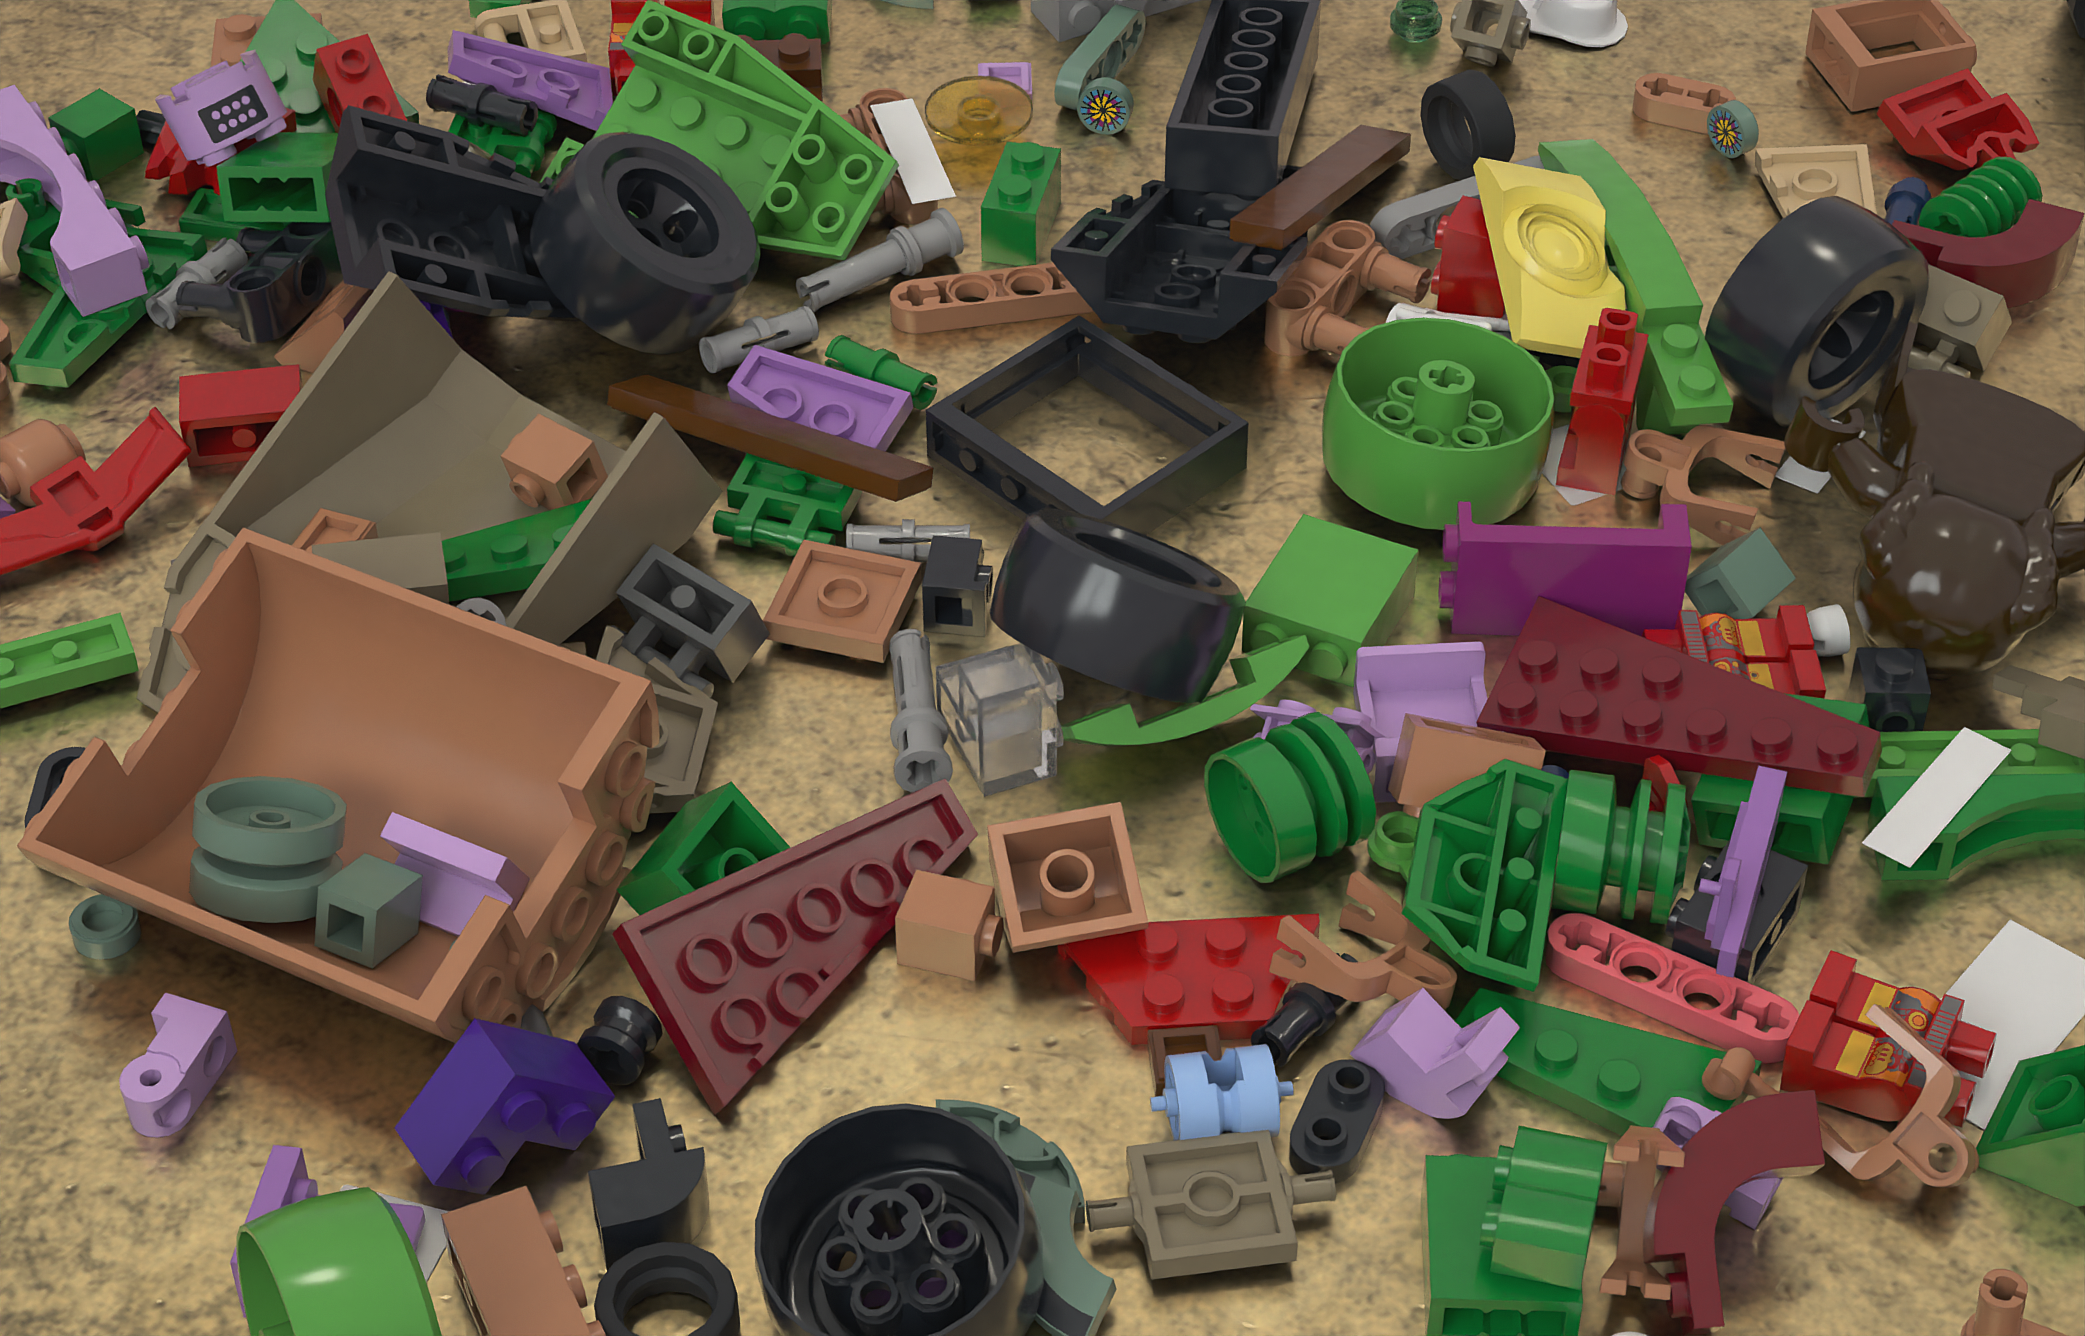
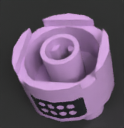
[155,50,287,167]

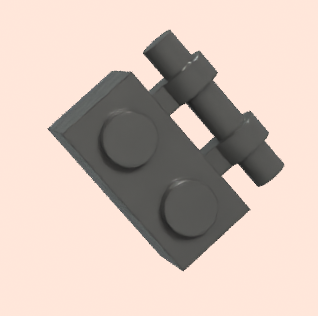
[601,543,770,698]

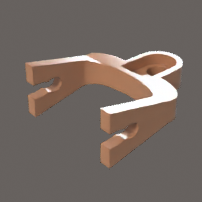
[1621,424,1786,545]
[1269,870,1457,1009]
[1818,1004,1979,1188]
[1597,1125,1685,1300]

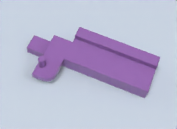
[1699,765,1787,978]

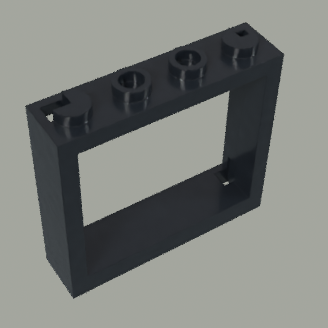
[926,315,1249,535]

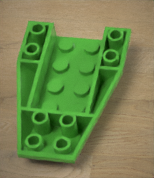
[540,0,899,261]

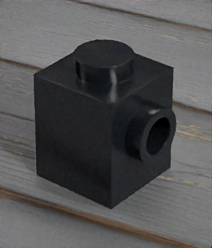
[1846,647,1931,732]

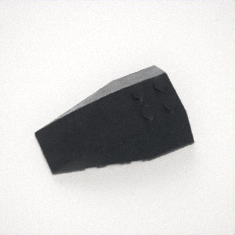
[325,105,635,321]
[1051,165,1308,343]

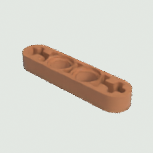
[890,262,1094,334]

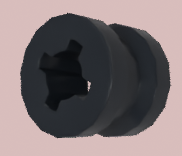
[577,996,663,1085]

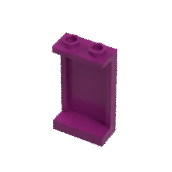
[1438,501,1692,637]

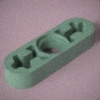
[1054,4,1146,111]

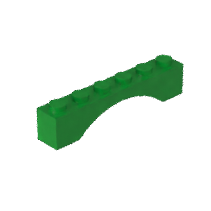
[1867,773,2085,881]

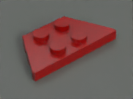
[1058,913,1320,1045]

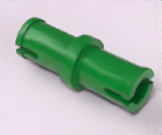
[825,335,938,410]

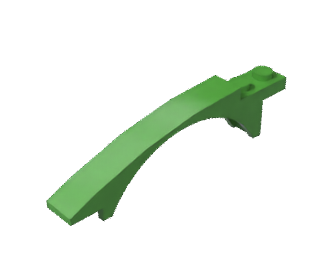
[1538,139,1734,435]

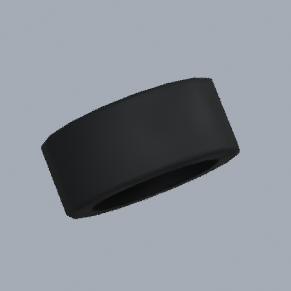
[1420,69,1516,180]
[594,1242,740,1336]

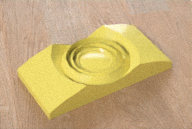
[1473,157,1626,358]

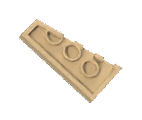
[1755,144,1877,218]

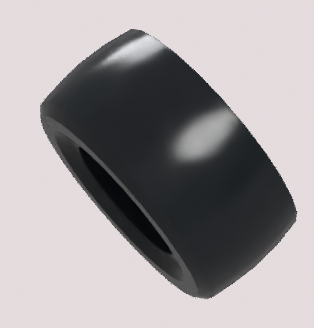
[530,132,760,355]
[1705,196,1929,428]
[990,509,1246,703]
[755,1103,1044,1336]

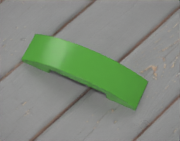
[1055,635,1310,746]

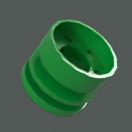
[1204,712,1376,883]
[1551,770,1691,925]

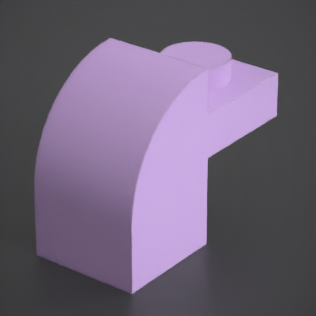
[1350,988,1520,1119]

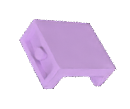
[1353,642,1504,802]

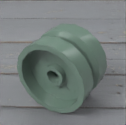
[189,776,347,923]

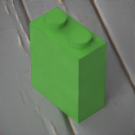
[1242,514,1418,687]

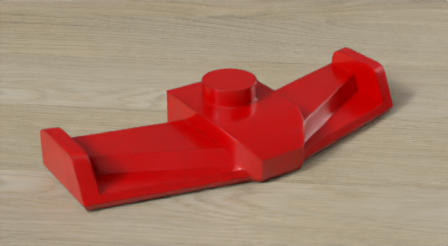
[0,407,192,576]

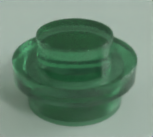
[1390,0,1442,42]

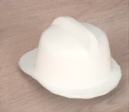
[1519,0,1628,47]

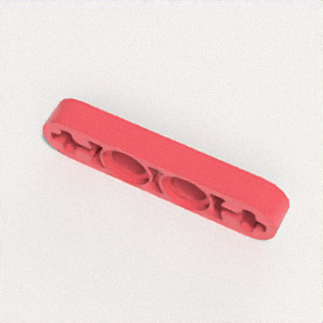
[1544,913,1799,1064]

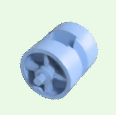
[1150,1044,1293,1140]

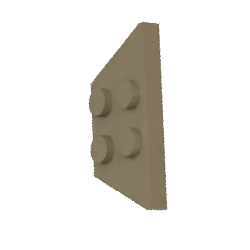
[596,625,718,813]

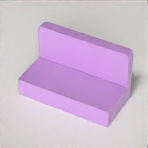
[380,812,530,937]

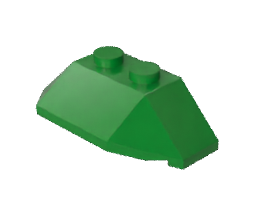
[1401,759,1568,992]

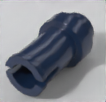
[1884,177,1932,226]

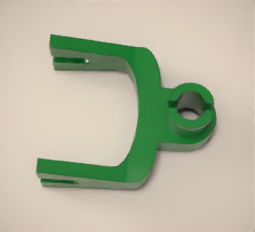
[6,178,146,294]

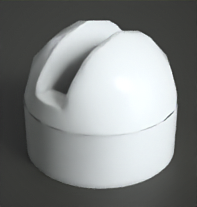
[1807,604,1850,657]

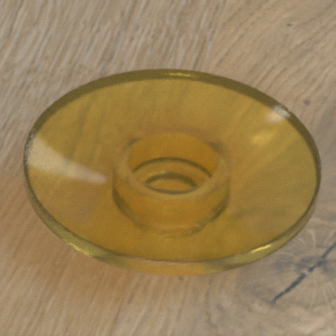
[925,76,1033,146]

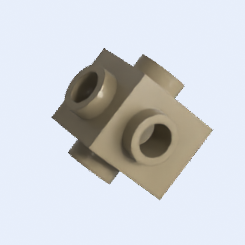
[1450,0,1531,66]

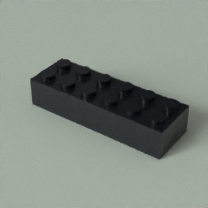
[1164,0,1321,201]

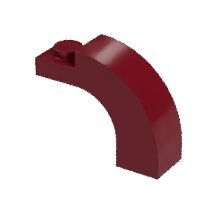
[1892,199,2085,308]
[1643,1090,1825,1336]

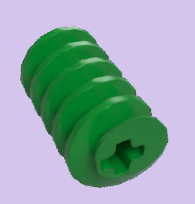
[1919,157,2043,237]

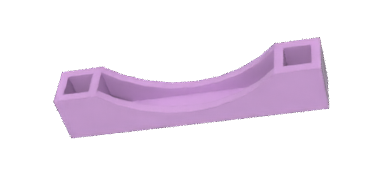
[0,85,149,317]

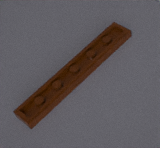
[1229,125,1411,250]
[607,374,934,502]

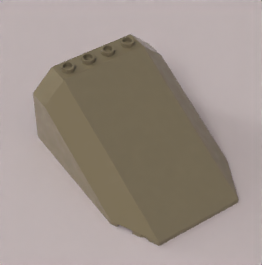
[136,271,723,713]

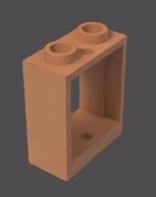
[1805,0,1977,112]

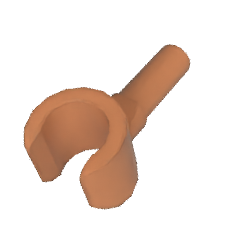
[1702,1047,1780,1100]

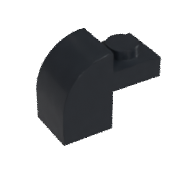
[588,1098,709,1271]

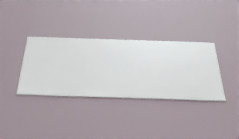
[1940,920,2085,1130]

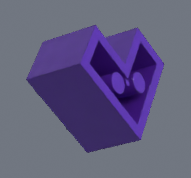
[394,1018,615,1195]

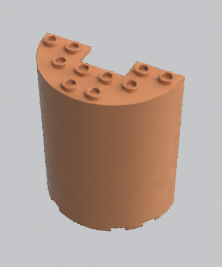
[17,527,660,1043]

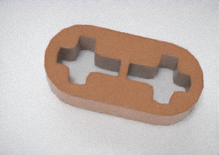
[1632,73,1736,134]

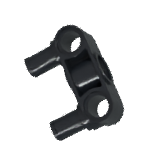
[176,222,343,343]

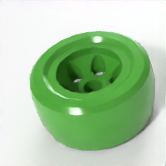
[1322,317,1554,530]
[236,1187,442,1336]

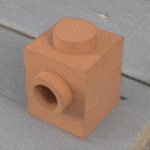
[501,413,608,510]
[895,870,1004,981]

